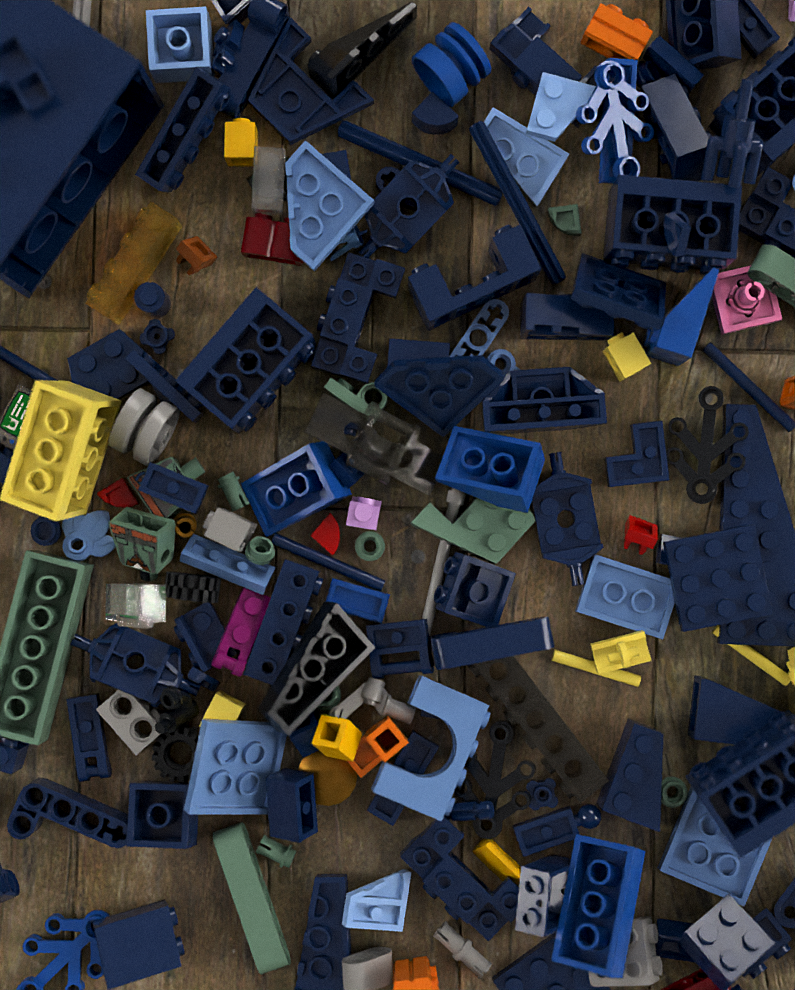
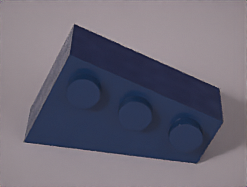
[639,74,712,182]
[520,293,614,341]
[596,718,664,832]

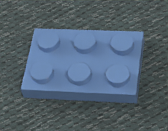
[575,554,675,640]

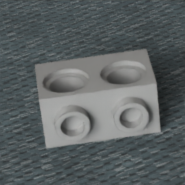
[203,507,258,552]
[96,690,163,755]

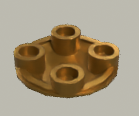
[298,750,357,806]

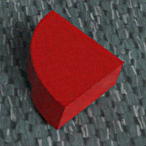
[97,478,140,508]
[310,513,340,555]

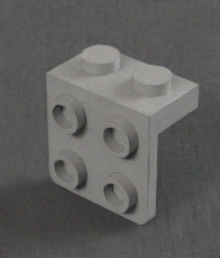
[588,916,662,987]

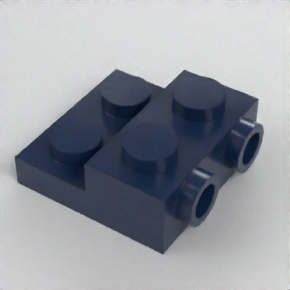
[434,551,516,627]

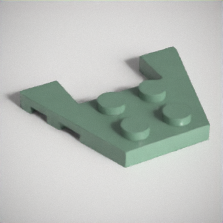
[410,498,536,565]

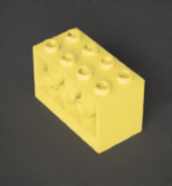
[0,380,122,521]

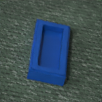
[326,578,390,624]

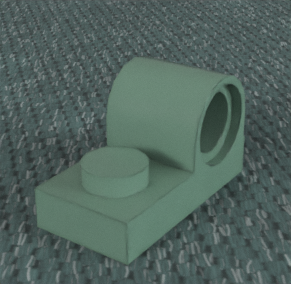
[324,378,388,425]

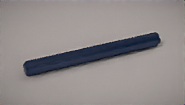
[338,120,503,206]
[469,121,566,285]

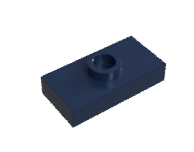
[139,462,209,514]

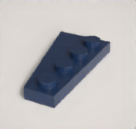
[294,874,352,990]

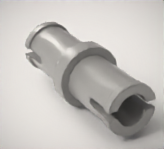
[433,921,492,979]

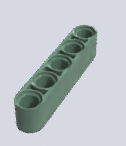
[747,244,795,307]
[213,822,291,975]

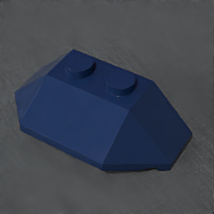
[482,367,607,434]

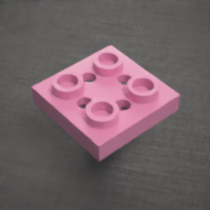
[712,266,782,335]

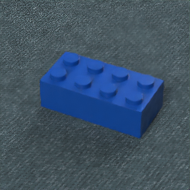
[551,834,646,978]

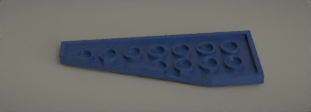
[717,404,795,647]

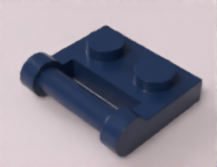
[366,619,434,679]

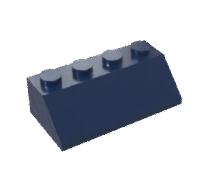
[666,0,742,70]

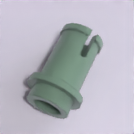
[217,472,250,512]
[256,835,297,868]

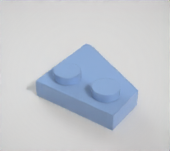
[526,72,596,142]
[342,869,412,932]

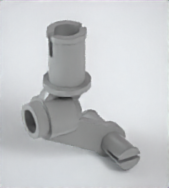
[329,677,416,725]

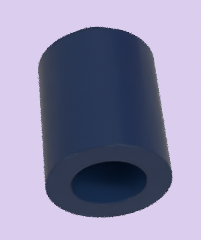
[134,282,171,319]

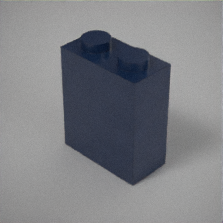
[92,899,185,990]

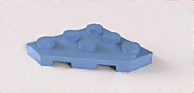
[285,140,375,272]

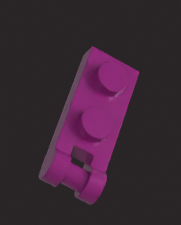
[211,587,271,677]

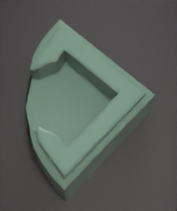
[547,204,582,236]

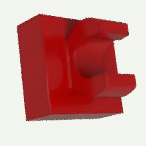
[624,515,658,555]

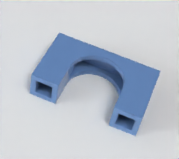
[371,675,490,821]

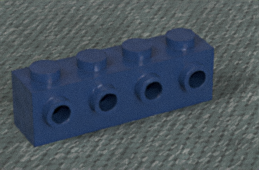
[135,67,231,193]
[243,559,324,685]

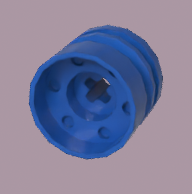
[412,22,492,107]

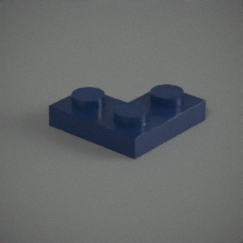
[604,421,670,487]

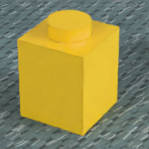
[224,118,258,167]
[312,715,362,762]

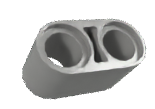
[342,947,393,990]

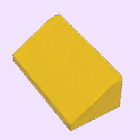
[472,838,521,887]

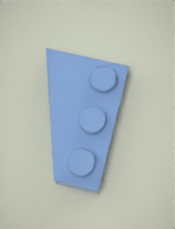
[484,107,569,207]

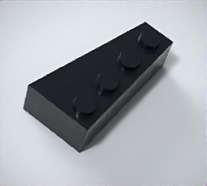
[258,601,375,736]

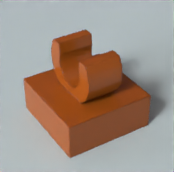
[176,236,218,275]

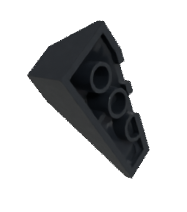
[307,2,417,99]

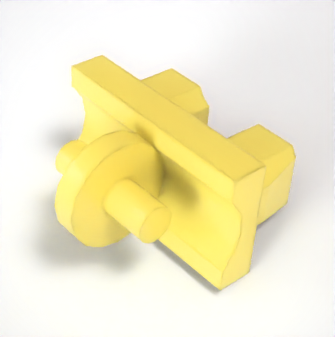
[590,630,652,674]

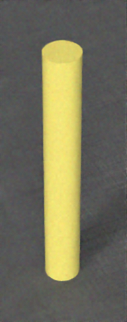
[712,625,791,686]
[551,649,641,687]

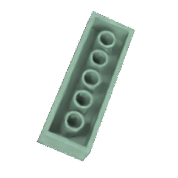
[0,550,94,746]

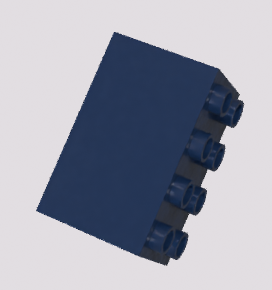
[0,0,164,298]

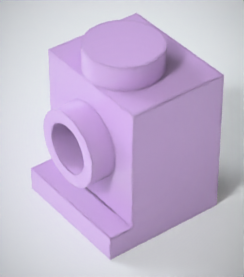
[346,496,382,531]

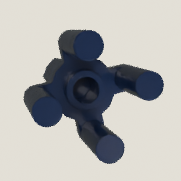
[701,78,763,188]

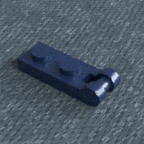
[66,693,112,782]

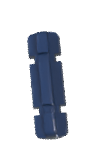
[445,801,495,821]

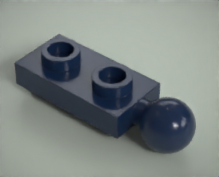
[512,804,601,857]

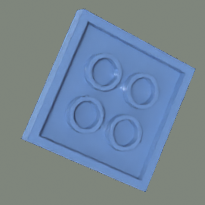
[184,719,287,814]
[657,786,772,906]

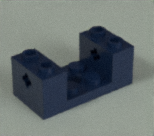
[408,224,542,331]

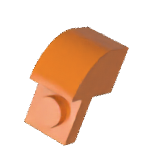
[346,716,409,778]

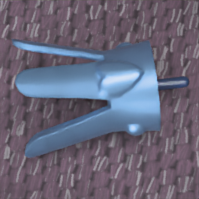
[330,225,367,261]

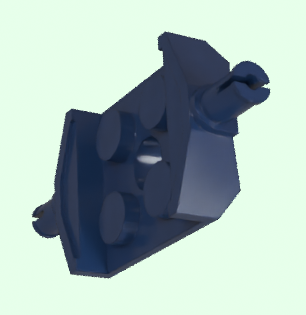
[358,154,460,258]
[532,452,604,586]
[71,623,201,708]

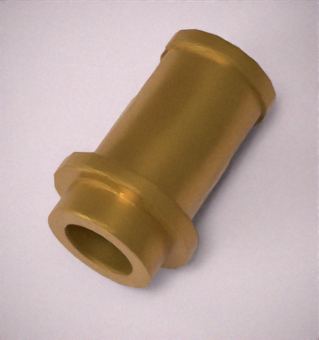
[174,513,197,537]

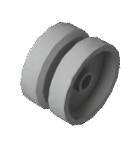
[109,388,180,466]

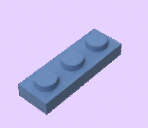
[179,534,276,595]

